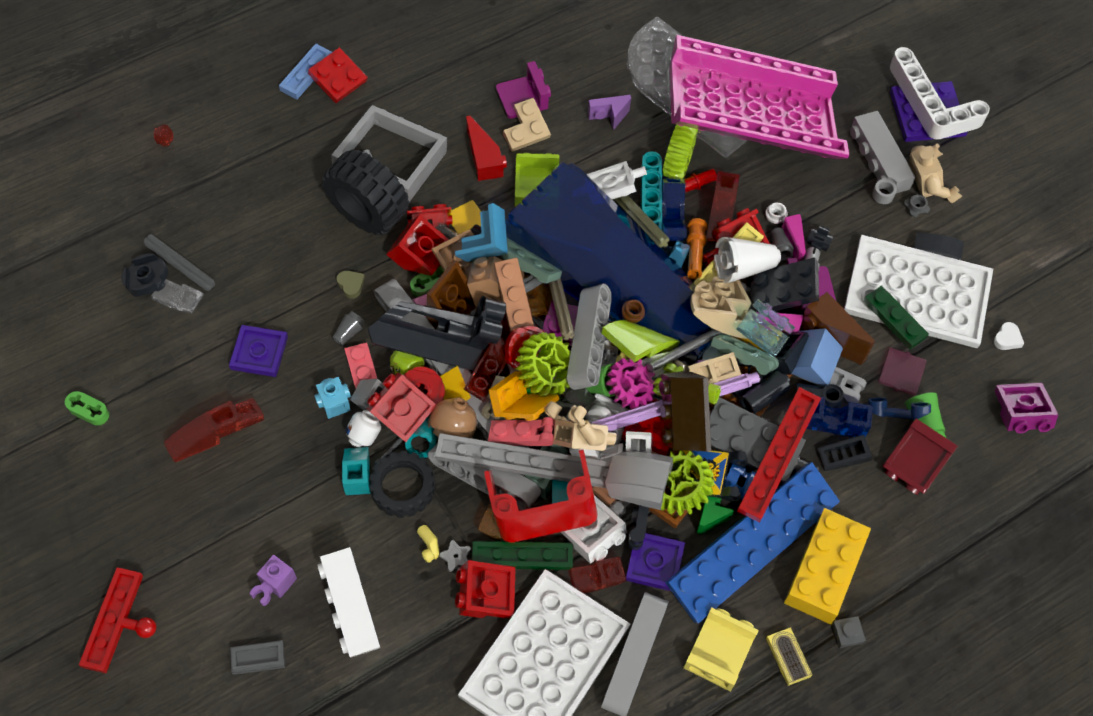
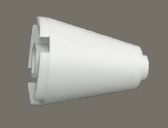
[714,237,781,283]

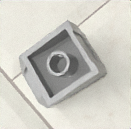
[605,452,673,510]

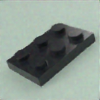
[751,257,819,314]

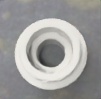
[765,203,788,224]

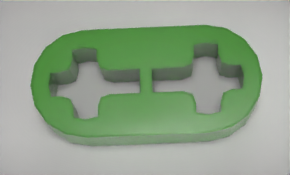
[410,266,444,297]
[65,391,109,425]

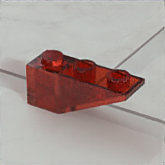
[706,171,740,242]
[463,337,506,402]

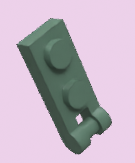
[711,333,779,375]

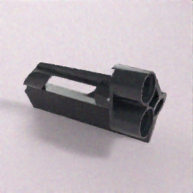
[367,296,506,371]

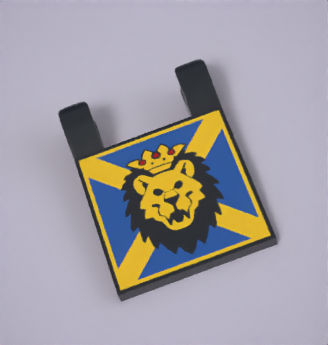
[677,450,748,502]

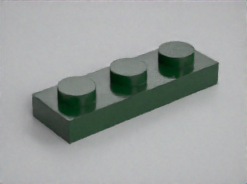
[863,285,929,350]

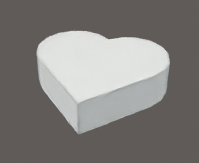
[993,322,1024,350]

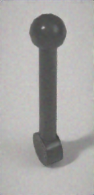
[374,437,403,465]

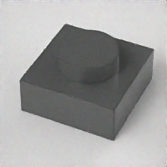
[832,616,866,648]

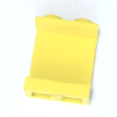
[684,607,759,692]

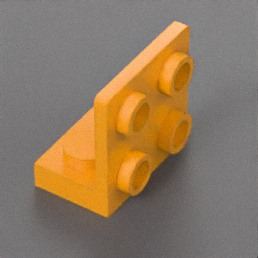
[489,371,559,421]

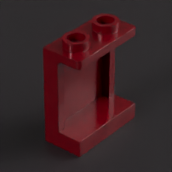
[883,418,958,495]

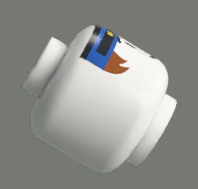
[345,410,381,447]

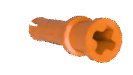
[687,218,707,279]

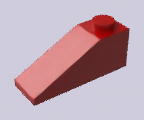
[466,116,507,181]

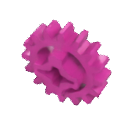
[606,358,655,410]

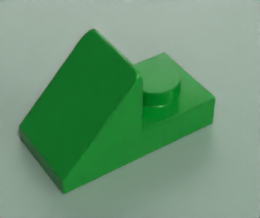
[697,497,734,534]

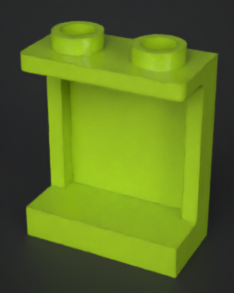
[515,153,559,210]

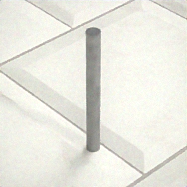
[647,329,722,372]

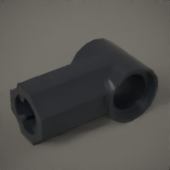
[795,383,844,413]

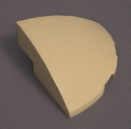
[690,276,755,339]

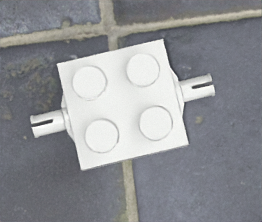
[573,161,647,205]

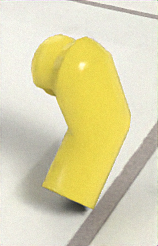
[417,525,439,563]

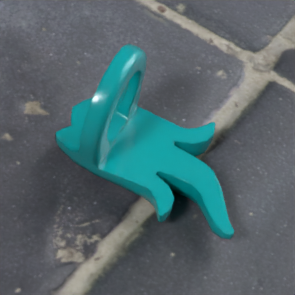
[405,415,438,458]

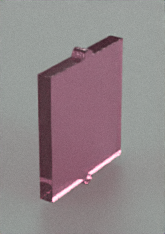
[878,347,927,396]

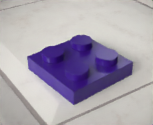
[229,325,288,377]
[625,533,685,591]

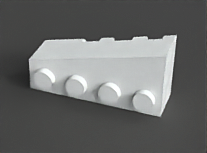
[317,547,380,658]

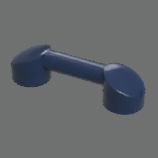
[868,397,931,420]

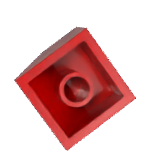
[386,215,449,276]

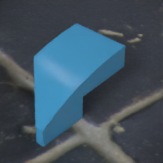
[669,240,690,274]

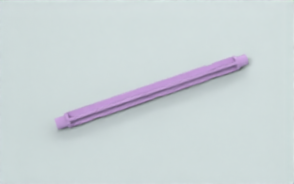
[591,372,760,431]

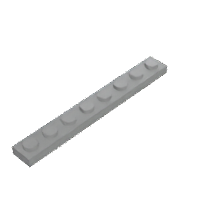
[435,433,611,488]

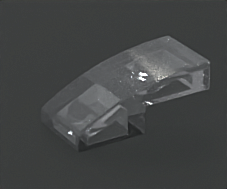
[152,279,204,313]

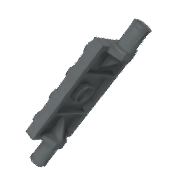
[709,397,819,483]

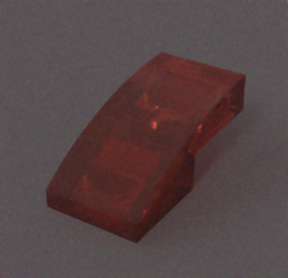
[569,557,626,594]

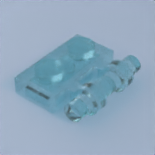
[736,299,795,357]

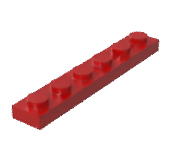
[737,387,821,523]

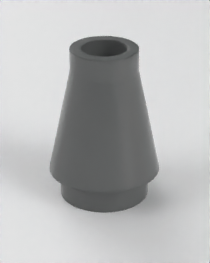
[771,228,794,261]
[332,311,365,346]

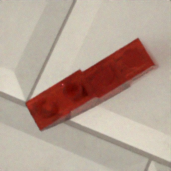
[164,398,264,462]

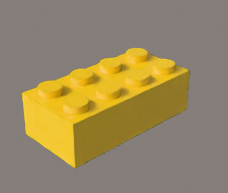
[784,508,871,625]

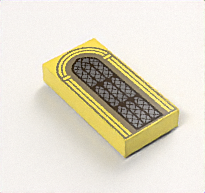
[766,627,812,686]

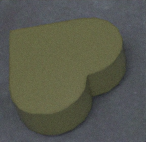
[337,271,365,299]

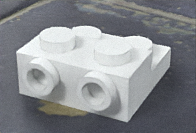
[561,495,627,564]

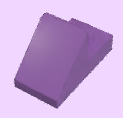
[588,95,631,130]

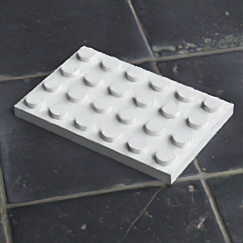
[844,235,993,349]
[458,569,630,716]

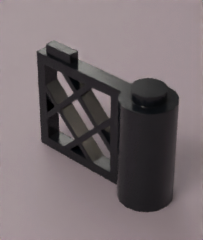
[722,341,791,414]

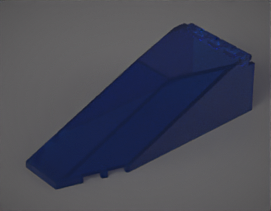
[505,162,713,359]

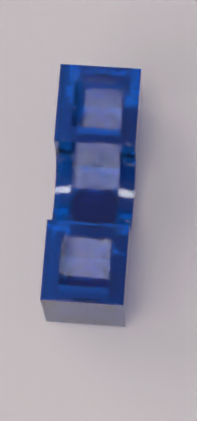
[806,396,873,437]

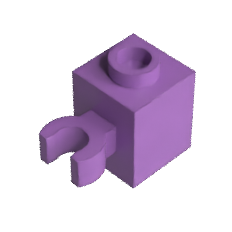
[250,555,297,606]

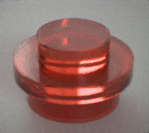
[154,125,173,146]

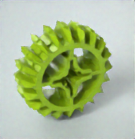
[663,124,698,181]
[515,332,571,397]
[661,450,715,516]

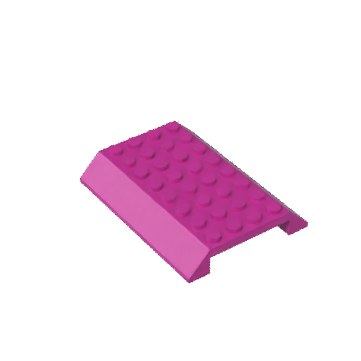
[669,35,849,160]

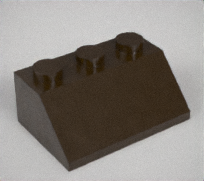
[659,371,711,452]

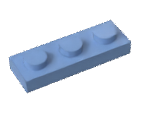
[279,44,332,99]

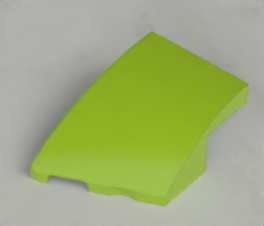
[601,320,680,363]

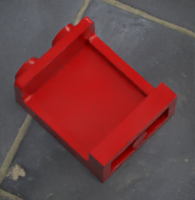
[712,208,770,244]

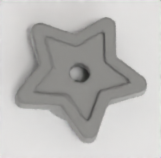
[439,540,471,572]

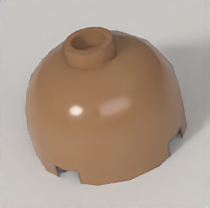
[428,398,477,439]

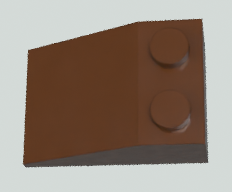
[427,260,477,330]
[799,292,875,365]

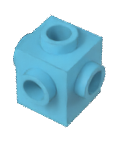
[314,377,351,419]

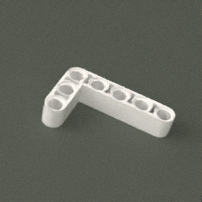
[890,47,990,139]

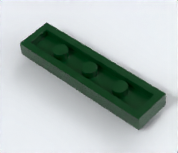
[472,541,573,570]

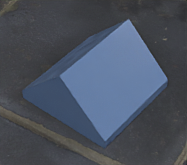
[791,328,843,387]

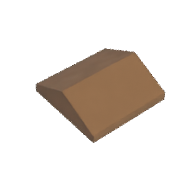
[431,229,474,280]

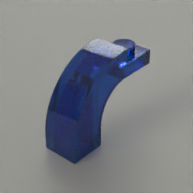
[662,178,687,241]

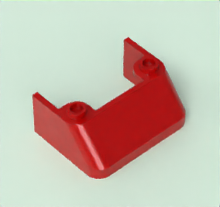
[484,449,598,543]

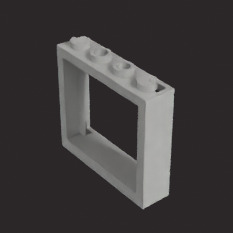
[331,105,447,202]

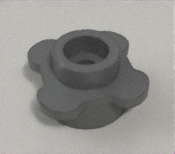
[904,195,930,217]

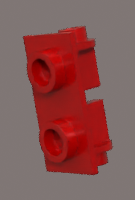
[407,204,453,228]

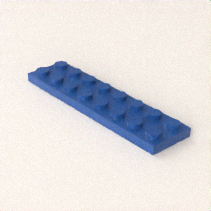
[665,462,840,623]

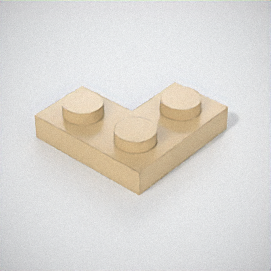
[503,98,551,152]

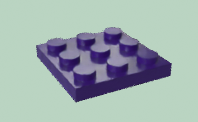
[890,81,968,142]

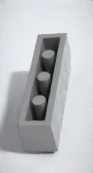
[850,111,915,204]

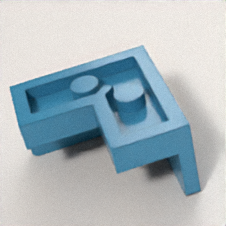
[455,203,508,262]

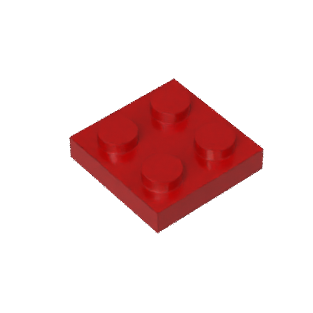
[307,47,368,103]

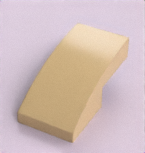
[688,352,741,385]

